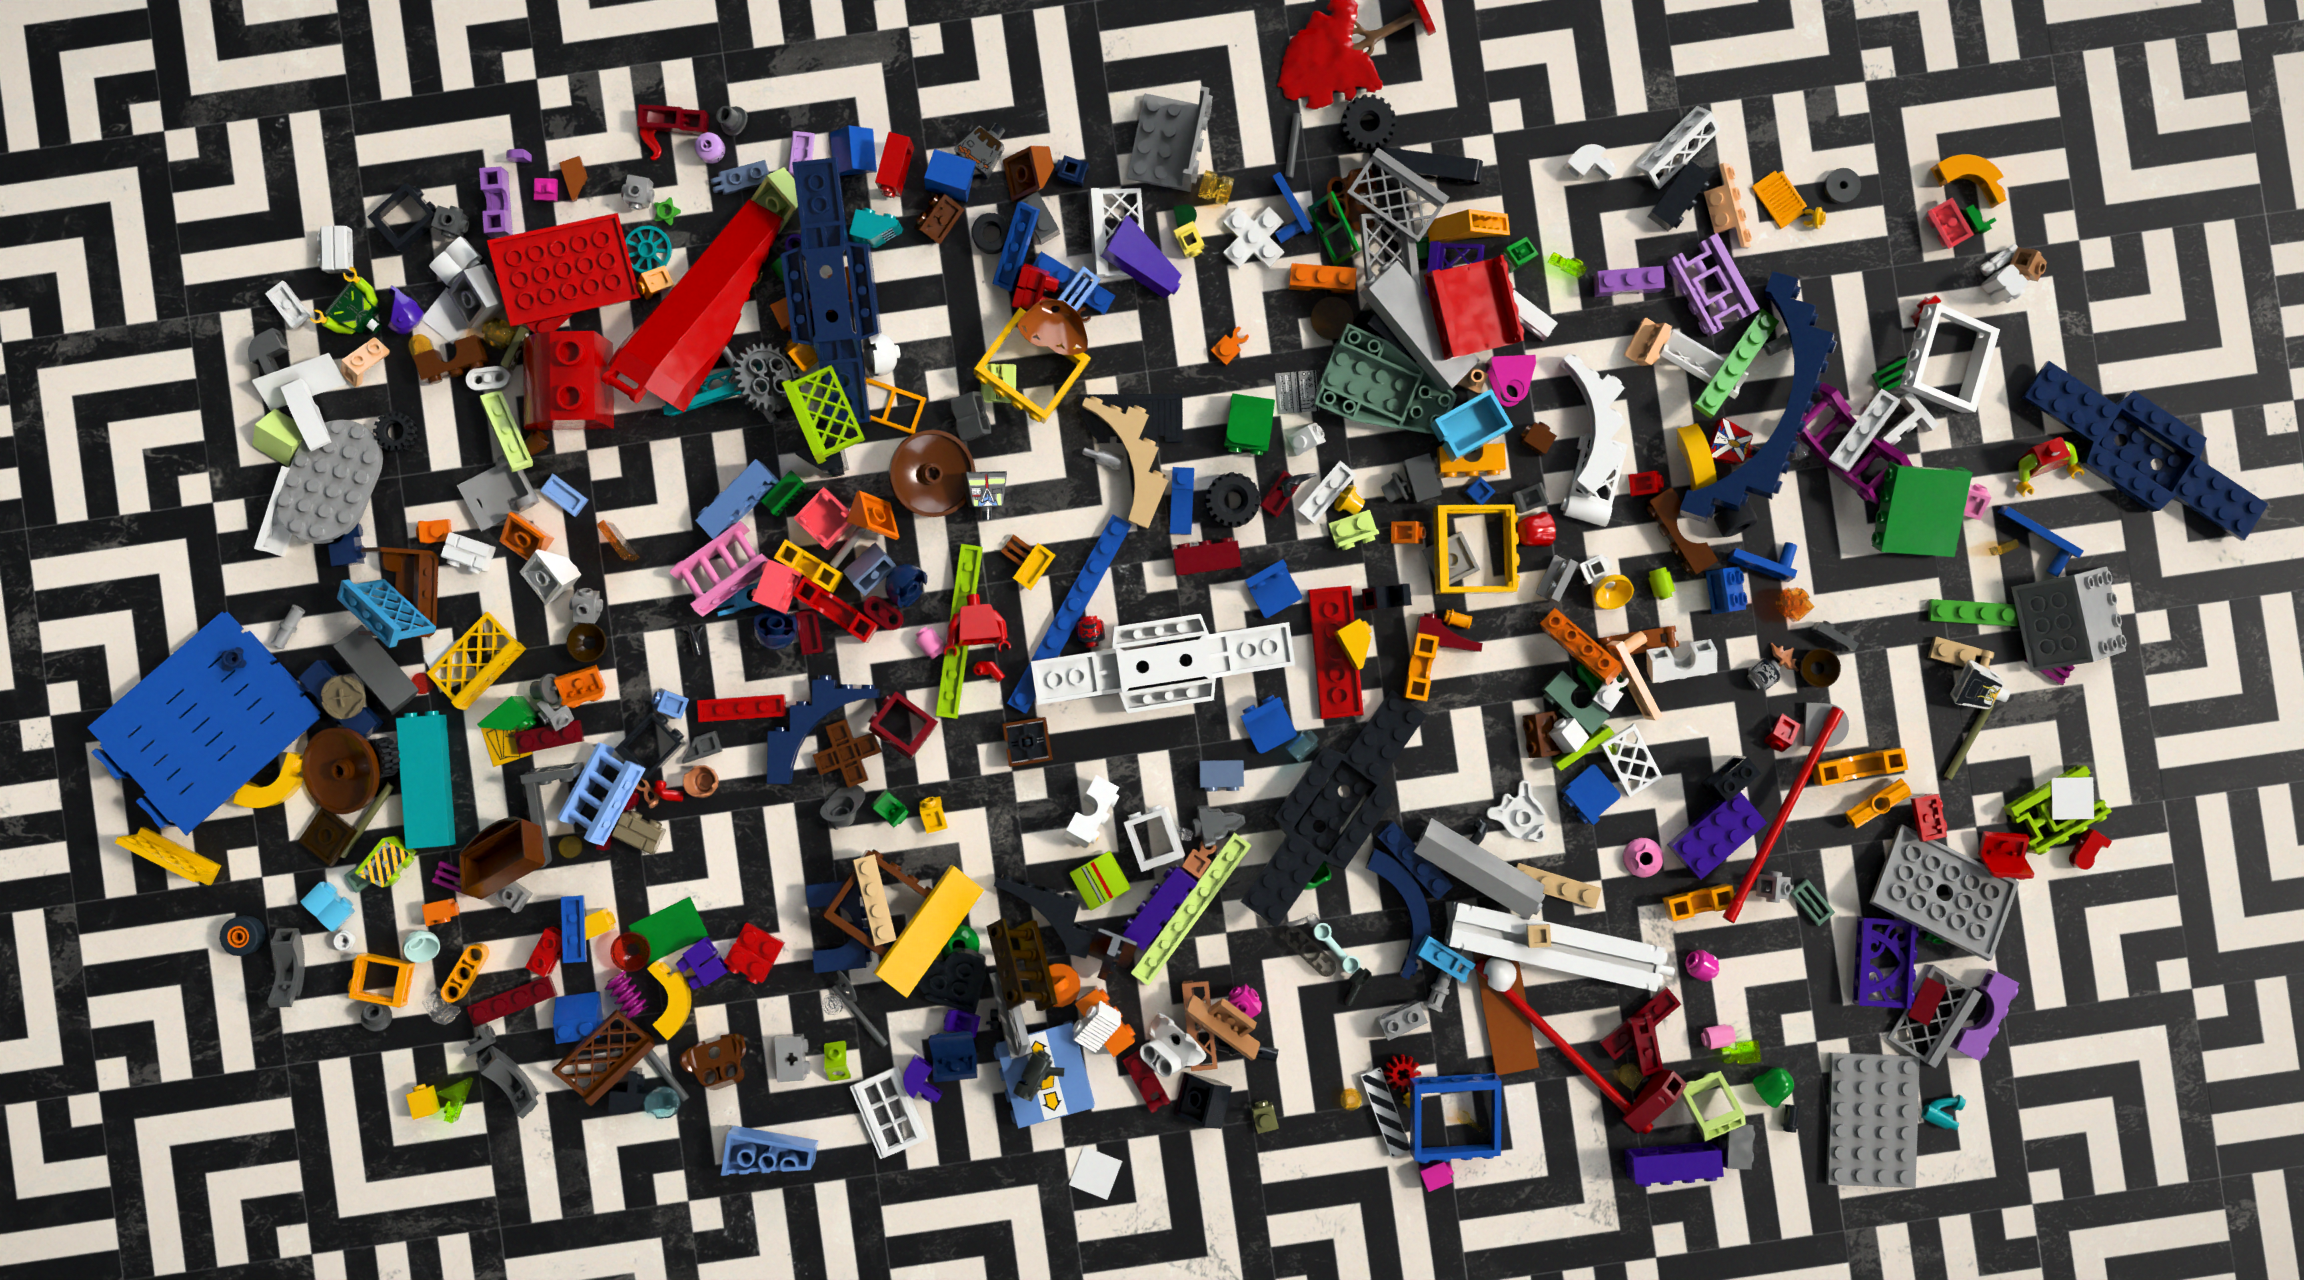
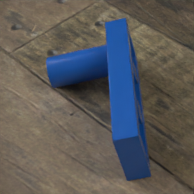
[1273,172,1314,243]
[1727,542,1797,582]
[561,895,587,963]

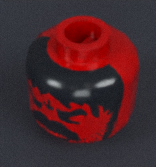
[1076,616,1105,648]

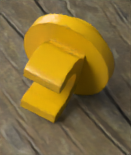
[1803,207,1826,229]

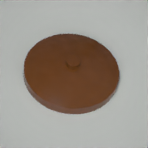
[889,430,976,517]
[302,727,380,814]

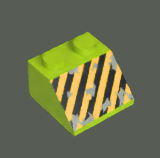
[355,836,417,887]

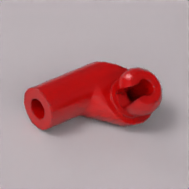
[653,780,683,802]

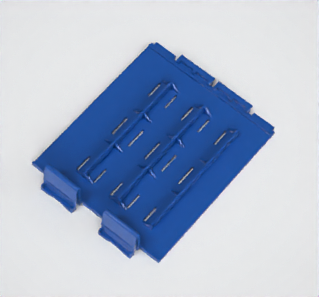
[87,611,321,836]

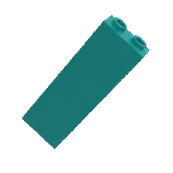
[396,711,456,849]

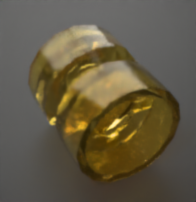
[1198,170,1235,206]

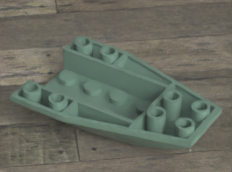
[1314,323,1457,435]

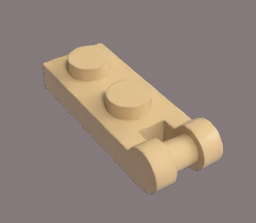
[1928,637,1994,670]

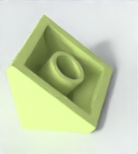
[252,409,304,467]

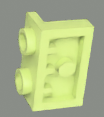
[1328,510,1379,551]

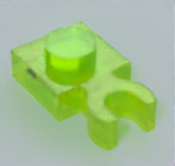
[1547,252,1587,279]
[1720,1039,1762,1065]

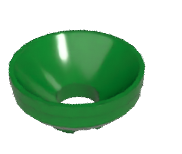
[941,924,980,958]

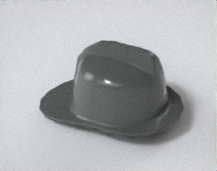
[820,785,865,830]

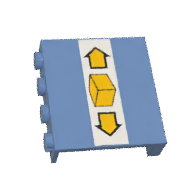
[993,1020,1095,1129]

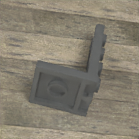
[520,762,584,868]

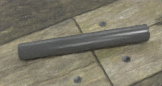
[1285,113,1301,179]
[646,1049,689,1102]

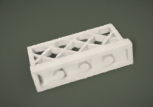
[1088,188,1144,278]

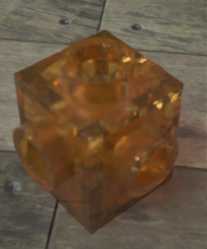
[1775,587,1815,622]

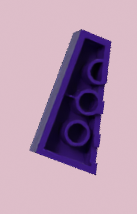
[1122,864,1198,951]

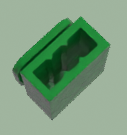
[1224,393,1275,456]

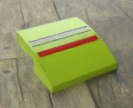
[1070,851,1131,911]

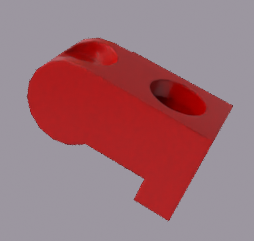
[2069,828,2112,870]

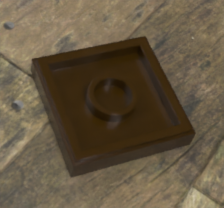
[298,807,358,867]

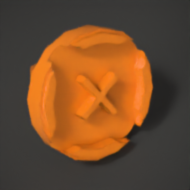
[1049,963,1081,1007]

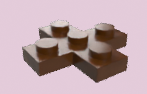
[813,719,882,788]

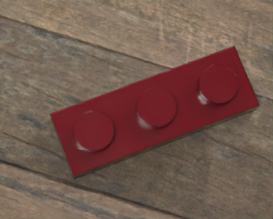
[514,720,585,754]

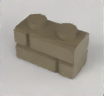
[612,810,666,855]

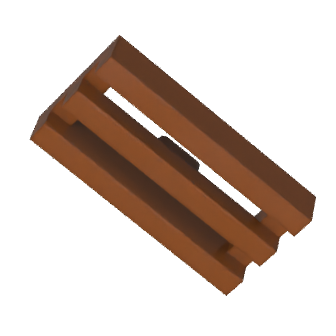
[1001,534,1033,566]

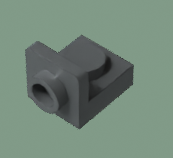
[463,1023,497,1057]

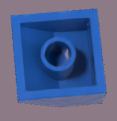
[553,991,605,1044]

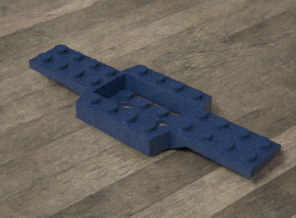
[781,157,882,426]
[2022,361,2268,541]

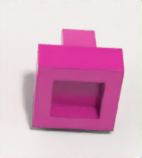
[534,178,558,202]

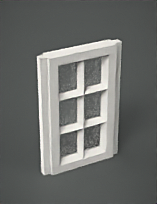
[850,1066,929,1159]

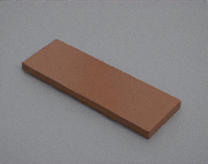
[1472,951,1539,1075]

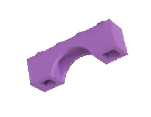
[1950,969,2020,1061]

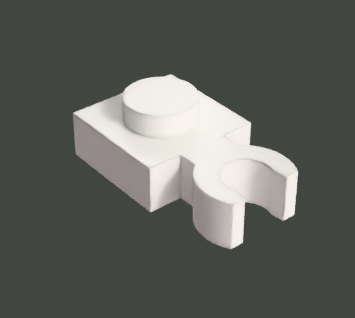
[1592,674,1629,712]

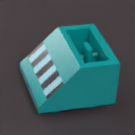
[849,208,903,248]

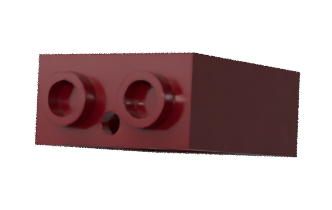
[868,691,938,761]

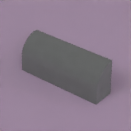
[333,625,419,716]

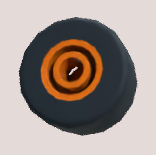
[219,915,266,956]

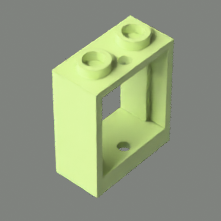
[1681,1071,1746,1141]

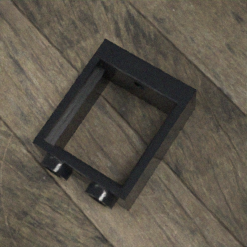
[367,182,437,253]
[614,712,686,780]
[1701,755,1762,802]

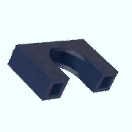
[806,879,872,973]

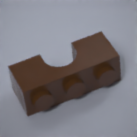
[413,334,489,385]

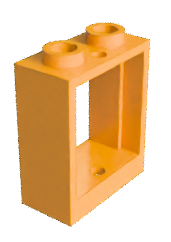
[348,952,416,1008]

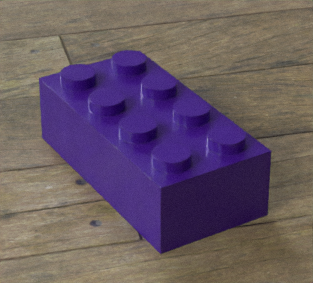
[1667,792,1767,880]
[1624,1142,1724,1187]

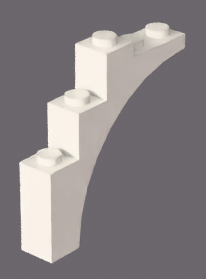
[1559,353,1626,498]

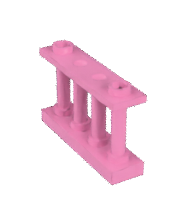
[670,521,768,617]

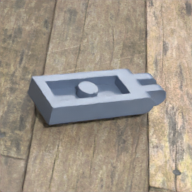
[711,160,769,195]

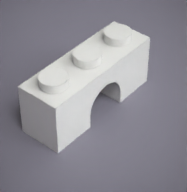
[1646,639,1717,683]
[1064,775,1119,848]

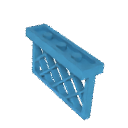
[337,579,436,648]

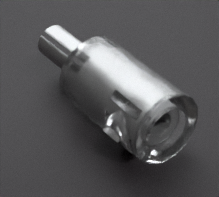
[1083,448,1125,471]

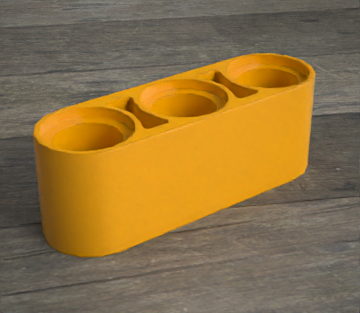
[441,943,489,1003]

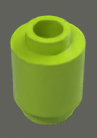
[1648,567,1676,600]

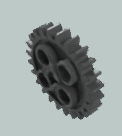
[731,343,800,413]

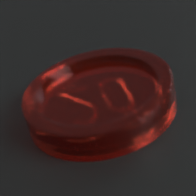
[411,673,434,694]

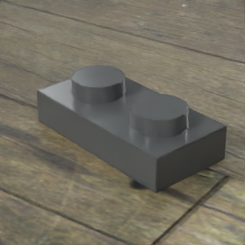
[1811,621,1859,651]

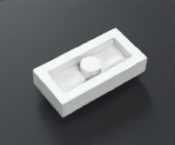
[265,280,311,329]

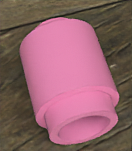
[915,626,944,659]
[1701,1024,1736,1050]

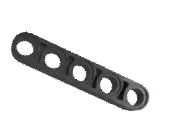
[1376,147,1483,185]

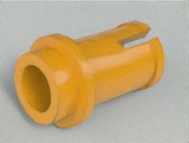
[1443,609,1472,630]

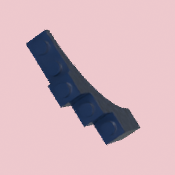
[767,675,880,784]

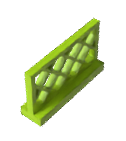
[782,365,865,464]

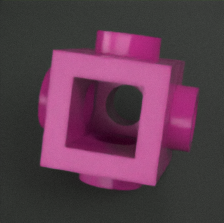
[1228,984,1262,1018]

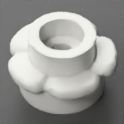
[333,930,356,951]

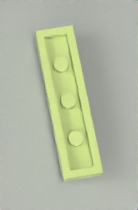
[480,390,533,472]

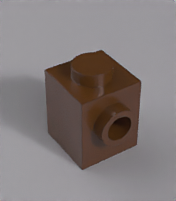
[1520,422,1557,456]

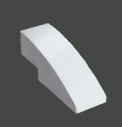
[281,378,331,451]

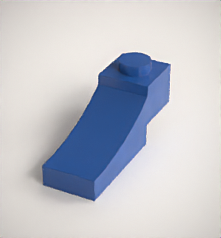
[1170,467,1194,535]

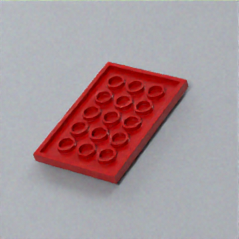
[487,213,641,327]

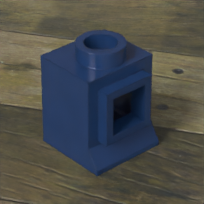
[1055,155,1089,188]

